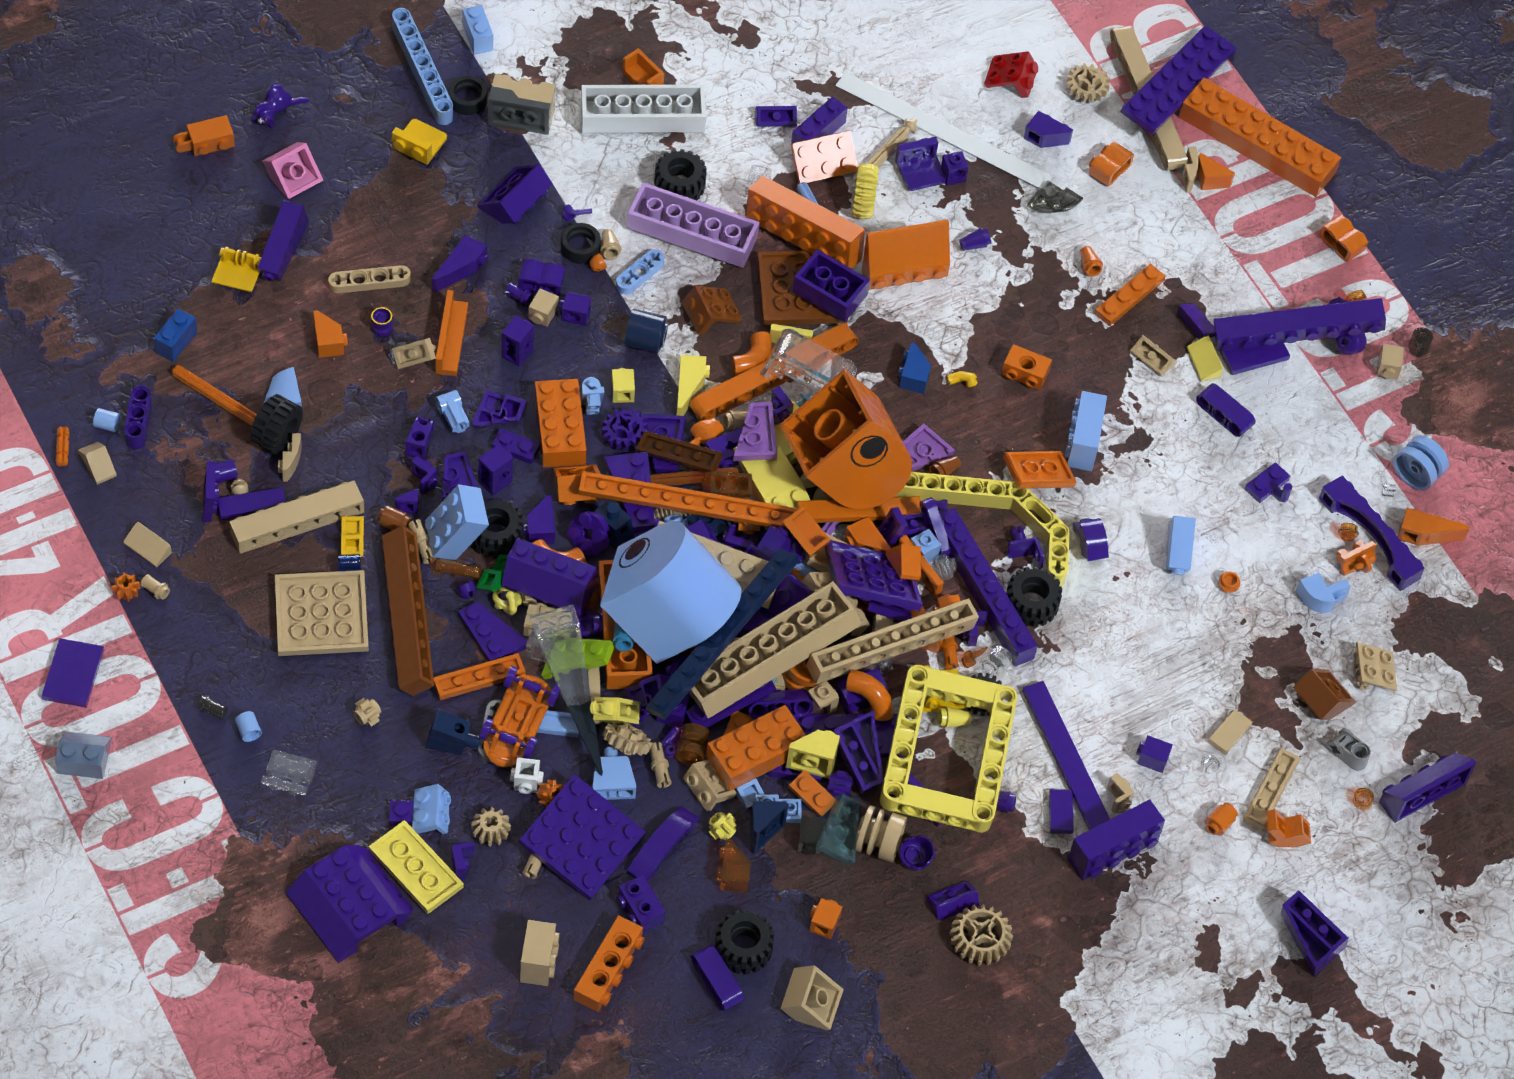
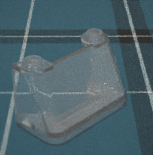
[760,329,857,392]

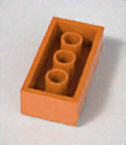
[535,379,587,468]
[706,705,806,791]

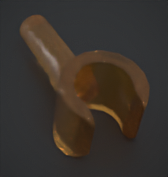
[961,647,989,668]

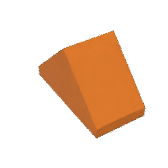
[1197,153,1235,190]
[885,544,921,580]

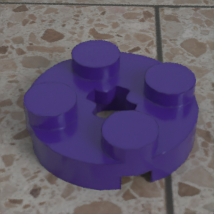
[567,511,610,556]

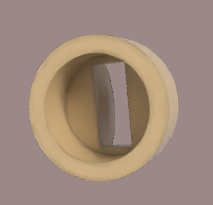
[231,479,249,495]

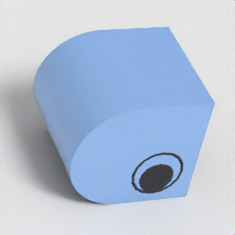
[600,521,741,664]

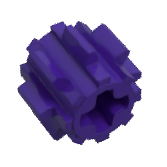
[827,770,853,800]

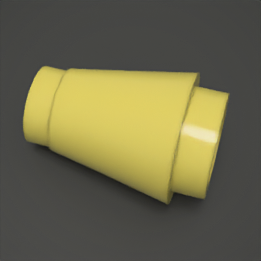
[937,706,972,729]

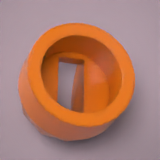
[589,253,607,272]

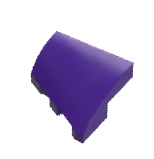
[472,390,527,427]
[625,674,668,728]

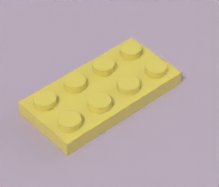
[369,820,464,914]

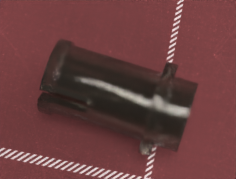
[197,695,228,720]

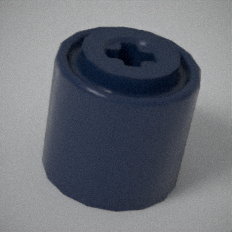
[625,309,668,353]

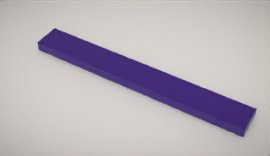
[1022,681,1110,830]

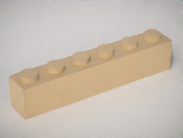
[230,480,364,554]

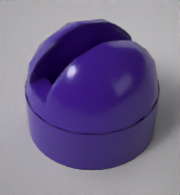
[457,581,476,599]

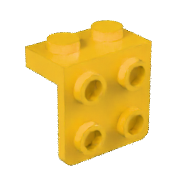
[392,119,447,165]

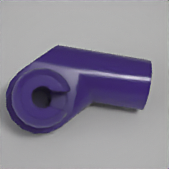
[661,725,682,758]

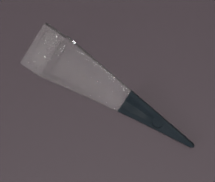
[530,605,603,776]

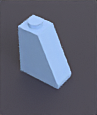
[1166,516,1196,575]

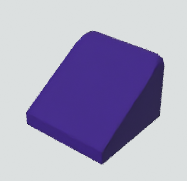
[395,489,419,514]

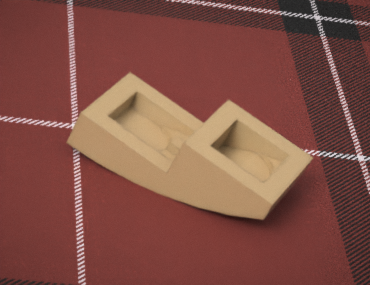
[1182,147,1198,193]

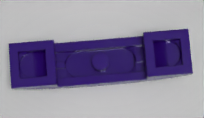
[627,806,700,882]

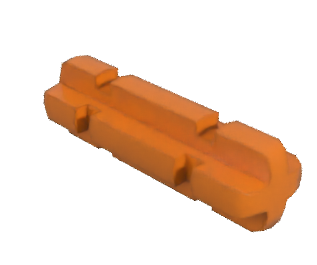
[56,426,69,467]

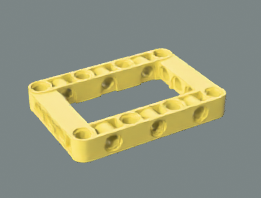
[880,665,1017,833]

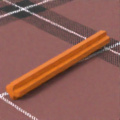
[172,365,257,426]

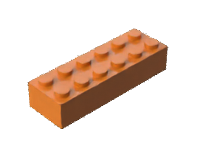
[746,175,865,269]
[598,560,652,690]

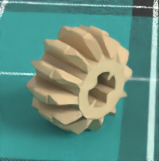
[471,807,511,847]

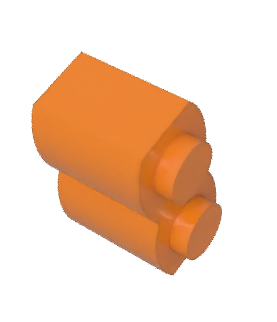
[1089,141,1134,186]
[1319,215,1368,262]

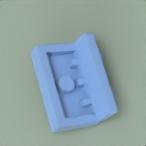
[412,784,451,834]

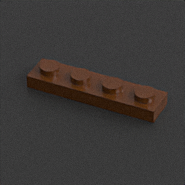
[636,431,723,474]

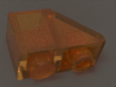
[716,838,751,893]

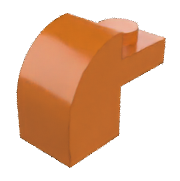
[1265,809,1311,848]

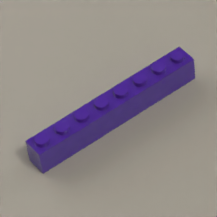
[1214,298,1386,351]
[940,508,1038,667]

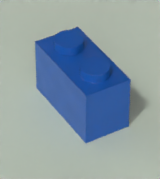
[154,309,197,362]

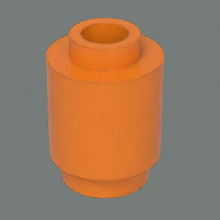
[1205,803,1238,836]

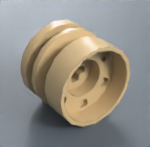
[855,805,907,863]

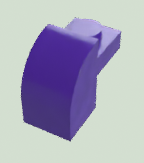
[1073,518,1109,561]

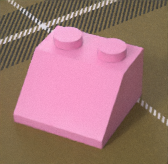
[262,142,323,199]

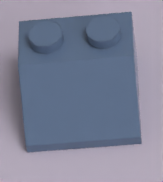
[55,732,112,779]

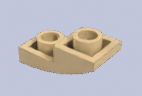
[278,433,302,482]

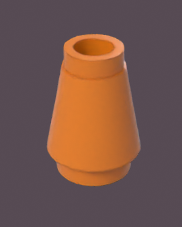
[1080,246,1103,276]

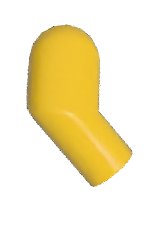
[945,371,978,387]

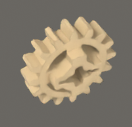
[1066,63,1110,103]
[602,723,652,756]

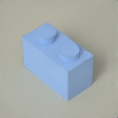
[462,5,493,55]

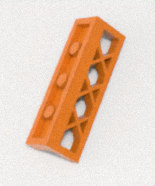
[436,290,468,376]

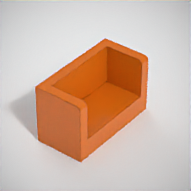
[622,48,665,85]
[783,505,831,558]

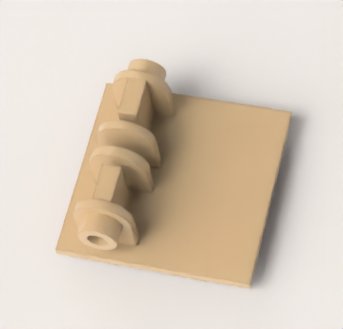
[1353,642,1397,691]

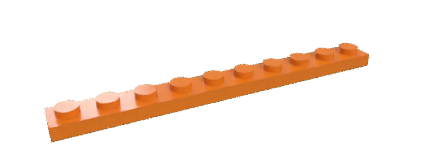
[579,471,798,529]

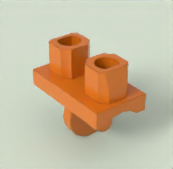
[1336,540,1376,576]

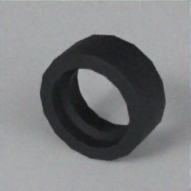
[449,76,487,115]
[561,223,601,264]

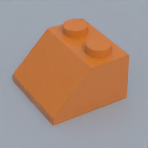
[553,464,602,505]

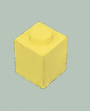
[611,368,635,403]

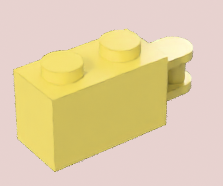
[590,697,640,724]

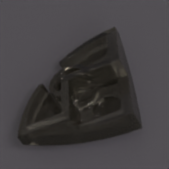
[1027,180,1083,214]

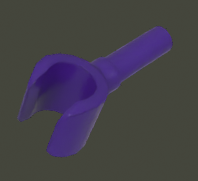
[562,204,592,221]

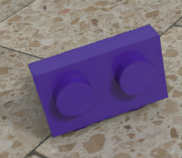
[895,136,947,191]

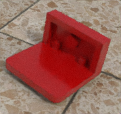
[984,51,1038,98]

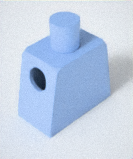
[593,747,636,800]

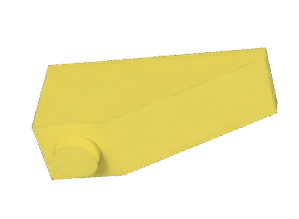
[677,355,710,416]

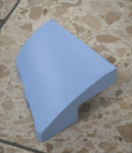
[264,367,302,407]

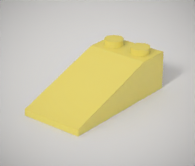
[733,440,811,508]

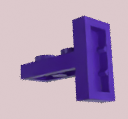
[878,507,927,548]

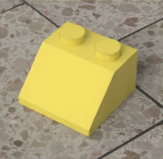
[786,730,840,779]

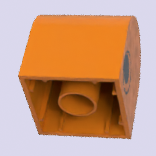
[780,368,912,509]

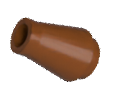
[929,456,961,475]

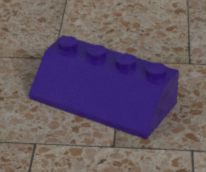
[502,538,600,616]
[1379,753,1476,823]

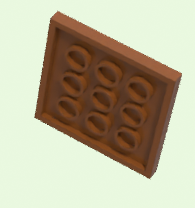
[757,251,848,325]

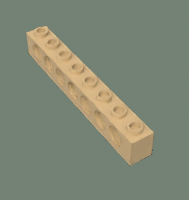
[806,599,979,684]

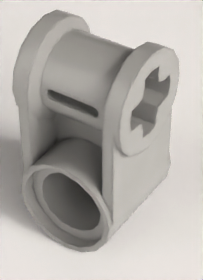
[1327,728,1371,771]

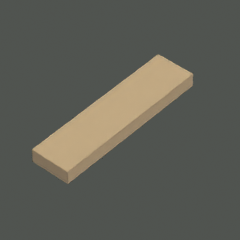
[1243,748,1301,830]

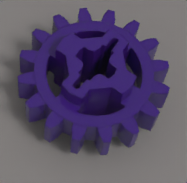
[602,407,649,451]

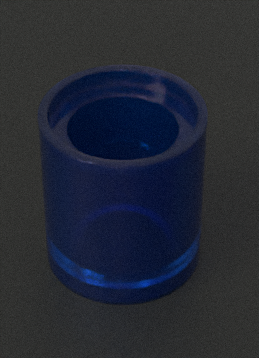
[338,554,361,571]

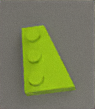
[541,637,615,680]

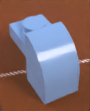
[1296,573,1350,613]

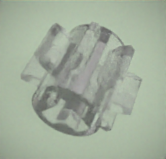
[930,554,957,581]

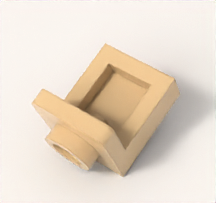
[808,681,839,714]
[1107,773,1134,814]

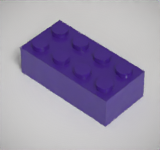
[1068,799,1165,881]

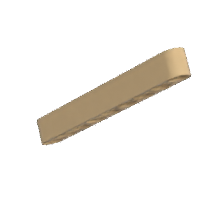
[1110,25,1188,171]

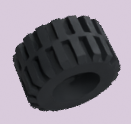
[654,149,707,201]
[250,394,303,454]
[471,498,523,558]
[1006,566,1062,627]
[715,909,775,974]

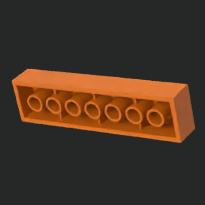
[1179,78,1341,197]

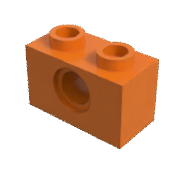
[1001,344,1052,390]

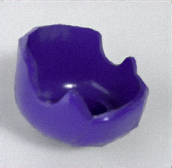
[899,835,935,871]

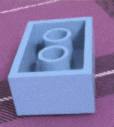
[1064,391,1107,472]
[425,485,489,560]

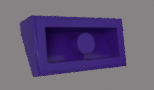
[755,106,797,127]
[1177,303,1215,339]
[926,881,979,921]

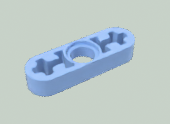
[616,249,664,295]

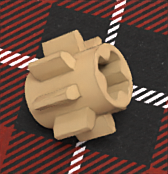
[353,698,382,727]

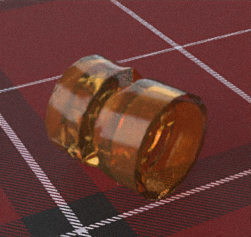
[675,723,710,765]

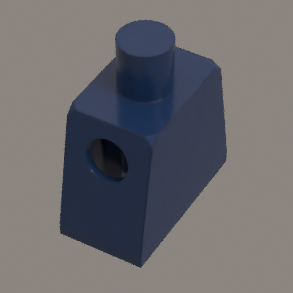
[594,500,634,551]
[425,709,481,755]

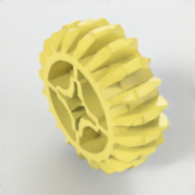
[852,163,879,219]

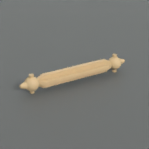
[855,118,918,182]

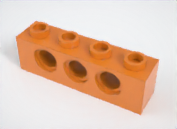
[573,915,645,1012]

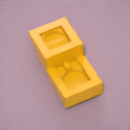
[341,516,364,557]

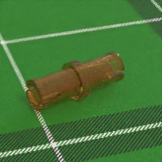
[435,558,482,580]

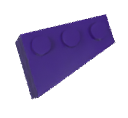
[832,711,884,795]
[1281,890,1348,977]

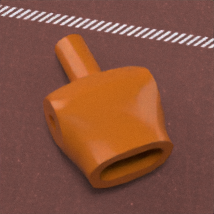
[689,417,724,446]

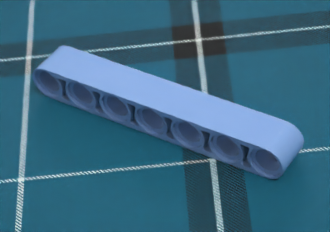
[392,8,453,125]

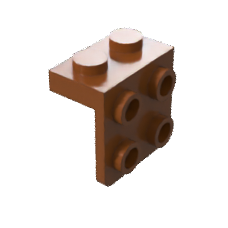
[682,286,742,335]

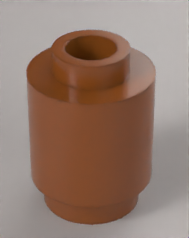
[377,505,412,530]

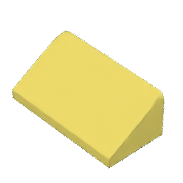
[1187,336,1223,381]

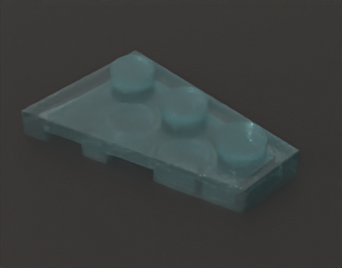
[815,794,860,865]

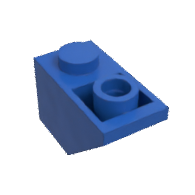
[897,342,931,394]

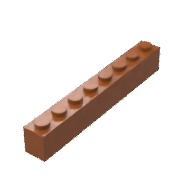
[382,525,434,696]

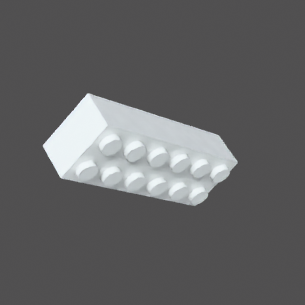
[581,85,706,133]

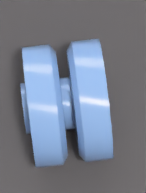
[1393,435,1449,491]

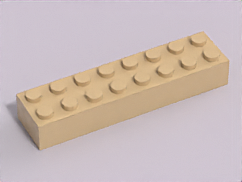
[689,581,861,719]

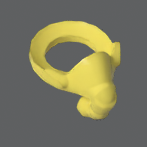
[492,587,522,616]

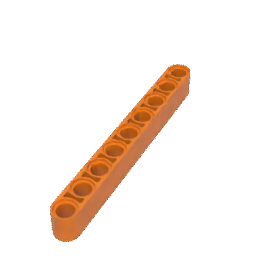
[689,323,859,421]

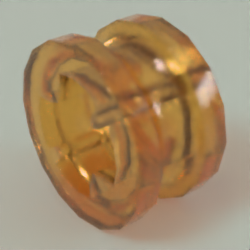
[1353,788,1374,810]

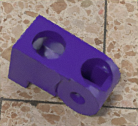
[405,417,434,460]

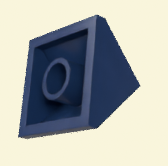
[750,801,789,854]

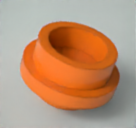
[1218,571,1241,593]

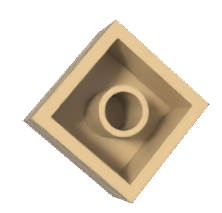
[520,920,560,986]

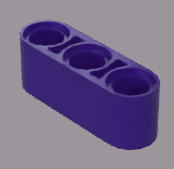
[1196,383,1256,437]
[125,385,152,450]
[747,689,814,720]
[691,944,745,1011]

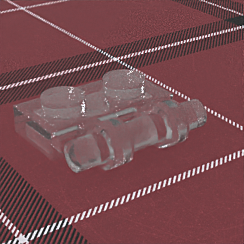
[261,749,317,795]

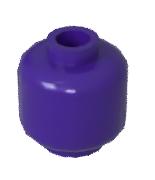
[1335,333,1367,355]

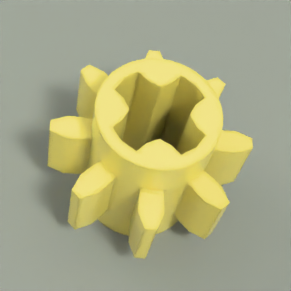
[709,812,736,840]

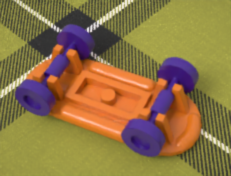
[478,666,562,768]

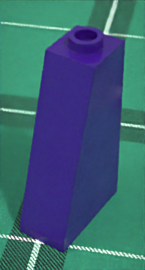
[258,200,309,282]

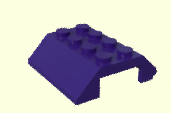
[286,845,413,963]

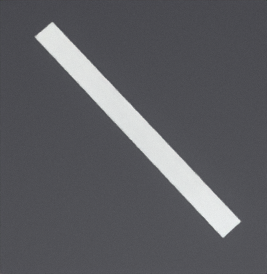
[835,72,1053,190]

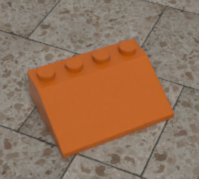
[861,219,950,290]

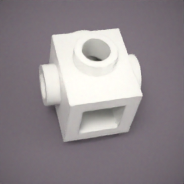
[510,758,544,794]

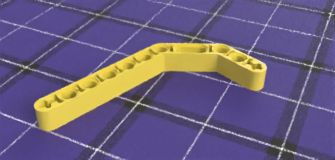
[895,472,1069,586]

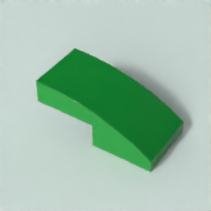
[476,554,508,592]

